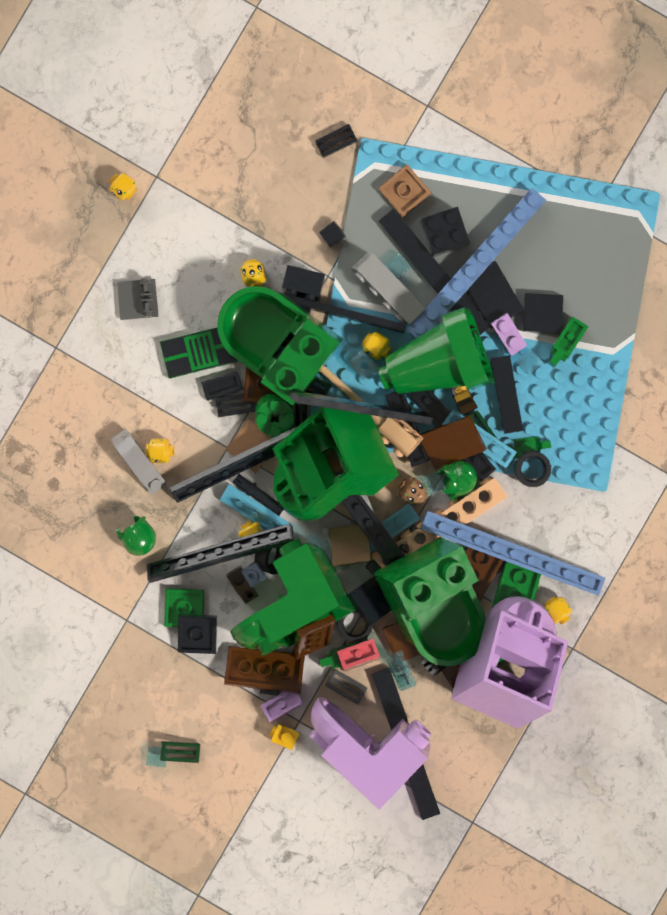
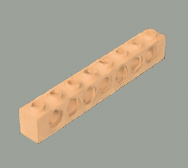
[371,477,508,568]

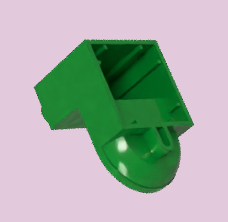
[217,286,344,406]
[272,407,399,521]
[374,537,486,666]
[230,539,356,656]

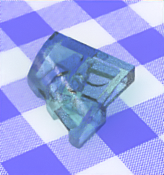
[385,650,416,691]

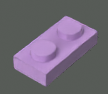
[490,313,527,356]
[261,692,304,723]

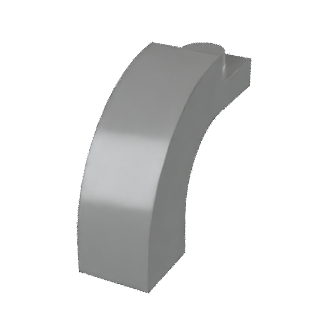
[111,428,167,495]

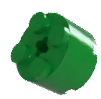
[255,394,295,438]

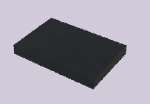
[468,261,524,330]

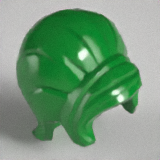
[436,461,477,501]
[116,516,156,556]

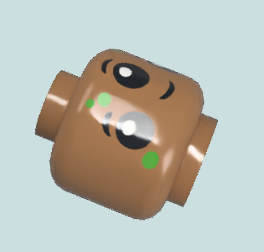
[398,477,427,506]

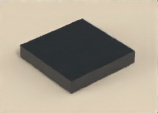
[523,293,563,334]
[347,576,392,627]
[178,614,217,654]

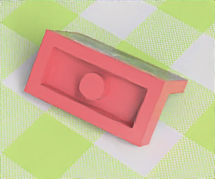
[337,639,380,672]

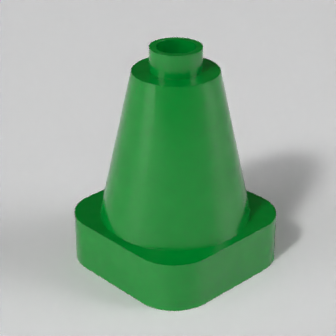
[378,307,494,394]

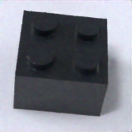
[420,206,470,257]
[282,265,325,301]

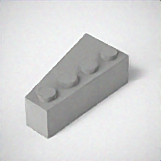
[351,252,426,325]

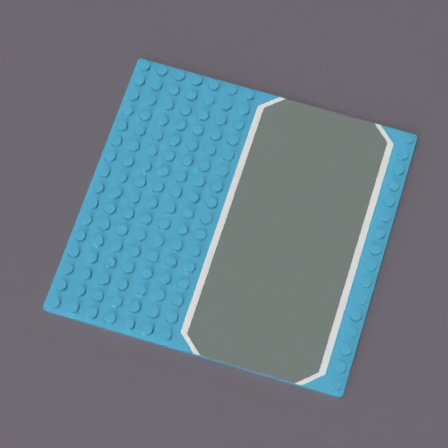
[309,138,660,492]

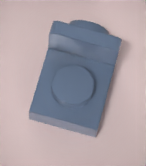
[241,561,267,587]

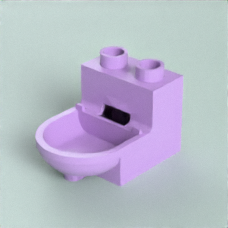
[451,597,568,729]
[309,697,432,810]

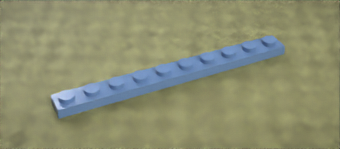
[406,188,546,339]
[420,511,605,596]

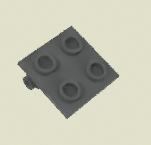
[117,278,159,320]

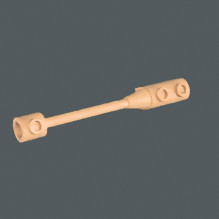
[320,366,424,457]

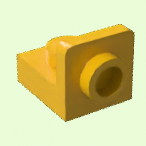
[269,723,300,750]

